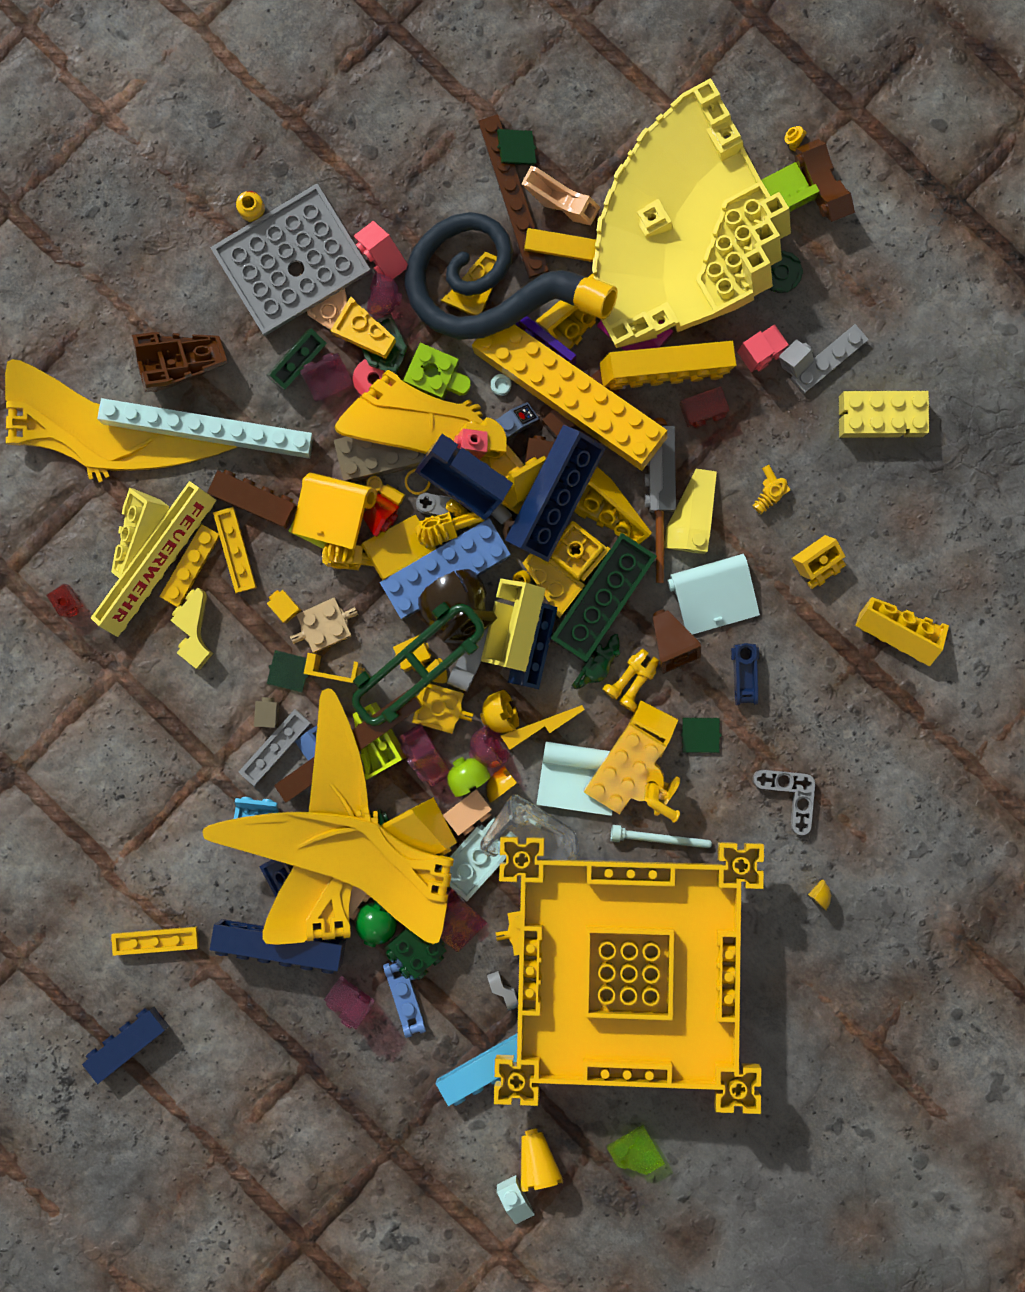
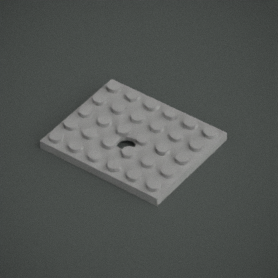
[210,184,371,337]

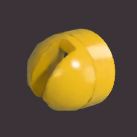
[513,570,531,583]

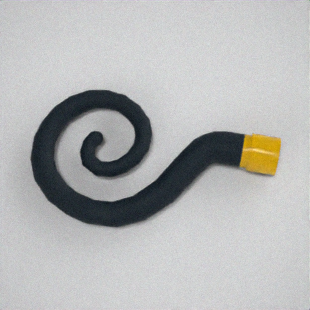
[404,212,618,340]

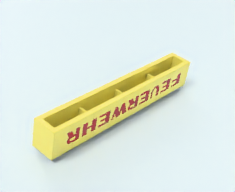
[91,481,216,637]

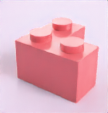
[354,221,408,282]
[737,324,789,373]

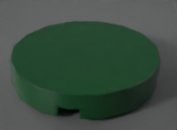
[769,251,803,293]

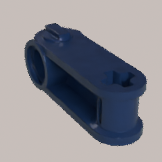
[731,643,759,706]

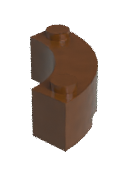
[795,139,855,222]

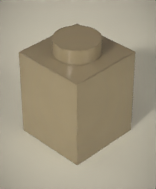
[254,697,280,728]

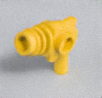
[753,465,790,514]

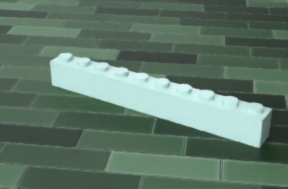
[97,398,313,459]

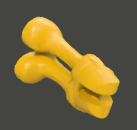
[602,649,660,712]

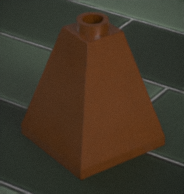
[653,609,701,674]

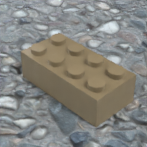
[334,437,425,483]

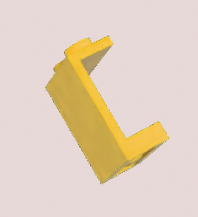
[304,653,365,683]

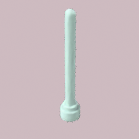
[611,825,712,848]

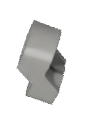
[487,971,518,1011]

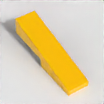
[501,705,585,750]

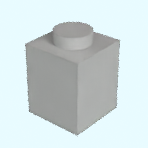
[779,339,814,378]

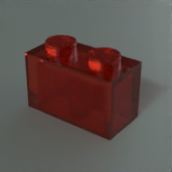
[679,387,729,429]

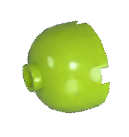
[447,757,491,797]

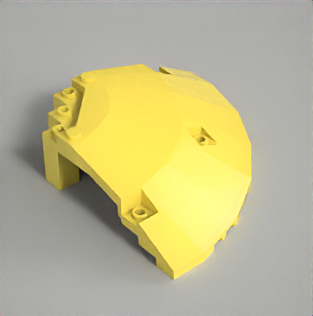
[592,78,791,348]

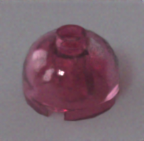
[367,273,402,316]
[469,725,509,768]

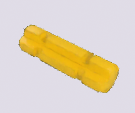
[445,499,479,529]

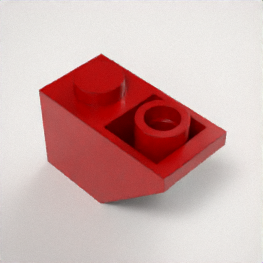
[363,494,399,537]

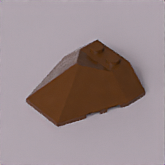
[132,332,227,392]

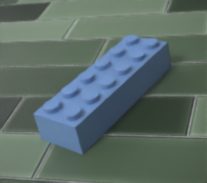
[380,518,511,620]

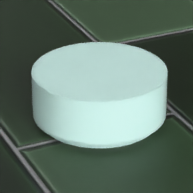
[491,374,511,396]

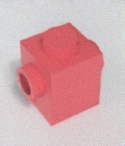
[454,428,487,459]

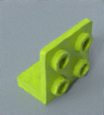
[761,162,819,212]

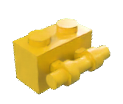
[791,535,846,589]

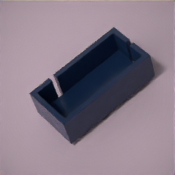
[415,434,513,520]

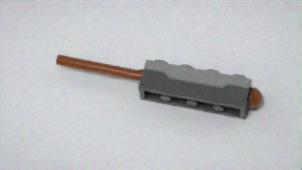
[645,417,676,583]

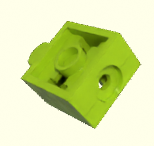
[403,343,471,400]

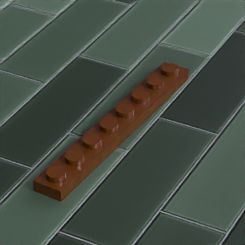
[478,114,549,279]

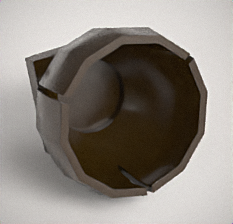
[418,569,497,643]

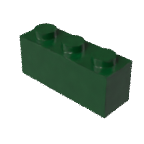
[266,328,327,390]

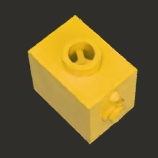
[393,635,431,672]

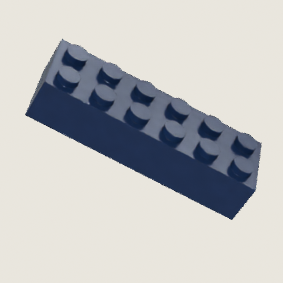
[505,425,606,562]
[210,919,347,974]

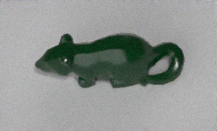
[571,634,620,690]

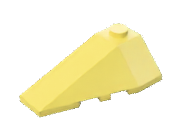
[664,469,717,554]
[111,488,170,578]

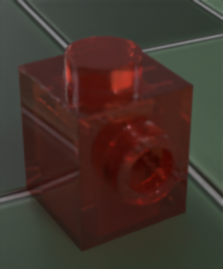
[46,584,83,618]

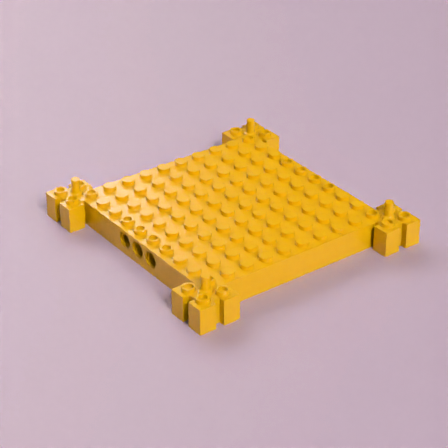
[494,836,764,1114]

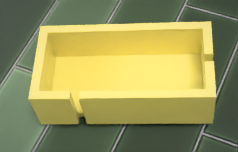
[839,391,929,438]
[481,579,546,672]

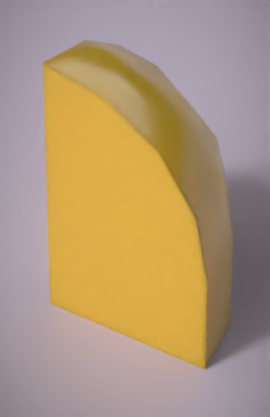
[486,766,517,803]
[808,879,831,910]

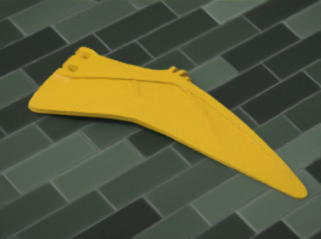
[5,359,237,483]
[334,370,524,515]
[263,688,368,945]
[202,806,454,944]

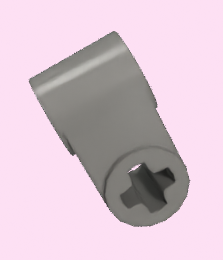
[416,493,456,518]

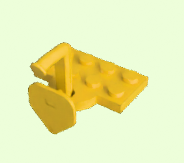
[584,723,680,823]

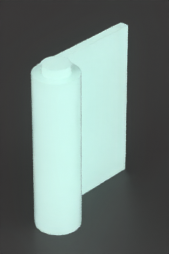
[667,554,760,635]
[536,742,612,816]

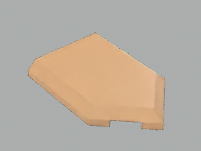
[300,274,348,330]

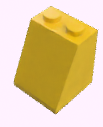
[381,797,457,856]

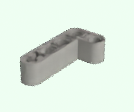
[447,627,489,692]

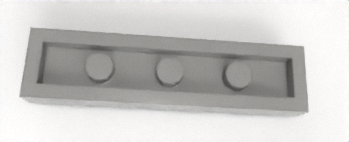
[790,324,869,394]
[239,709,311,786]

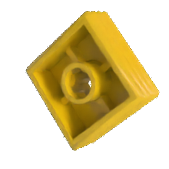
[551,521,605,580]

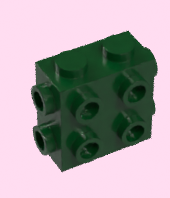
[384,928,447,980]

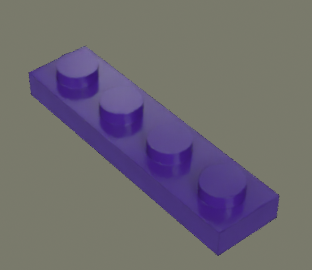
[515,316,576,365]

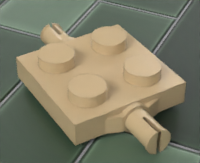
[290,597,359,653]

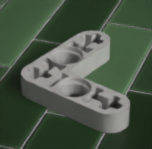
[752,770,815,835]

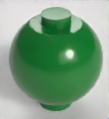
[355,901,398,947]

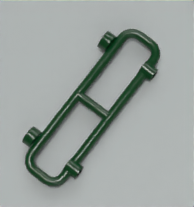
[352,602,485,726]

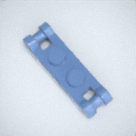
[383,963,427,1038]

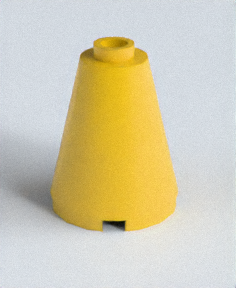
[521,1128,563,1192]

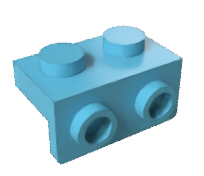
[234,797,279,819]

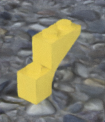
[171,588,214,669]

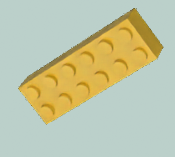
[600,341,737,390]

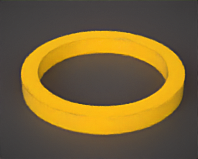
[404,469,431,495]

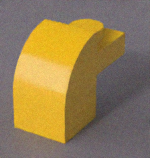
[460,417,506,459]

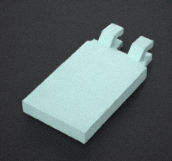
[438,817,516,901]

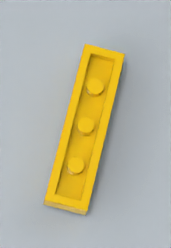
[213,507,257,594]
[159,524,220,607]
[111,926,199,956]

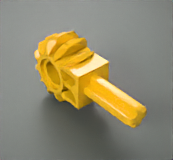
[415,512,484,547]
[322,543,374,570]

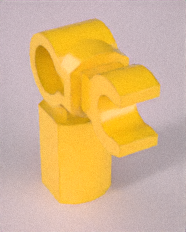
[366,476,405,509]

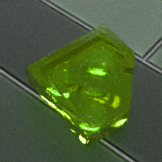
[607,1125,665,1175]

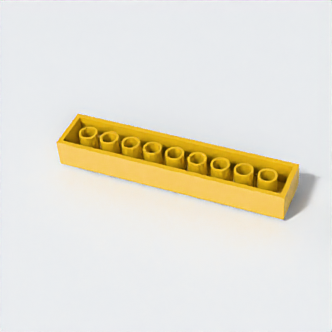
[472,324,667,471]

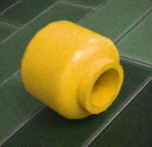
[236,191,265,222]

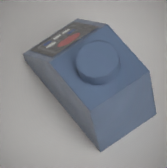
[495,402,539,442]

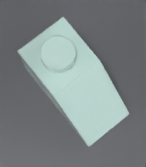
[497,1175,535,1224]

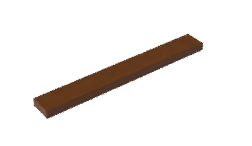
[274,689,423,803]

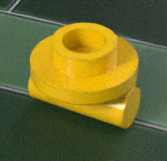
[785,126,807,151]

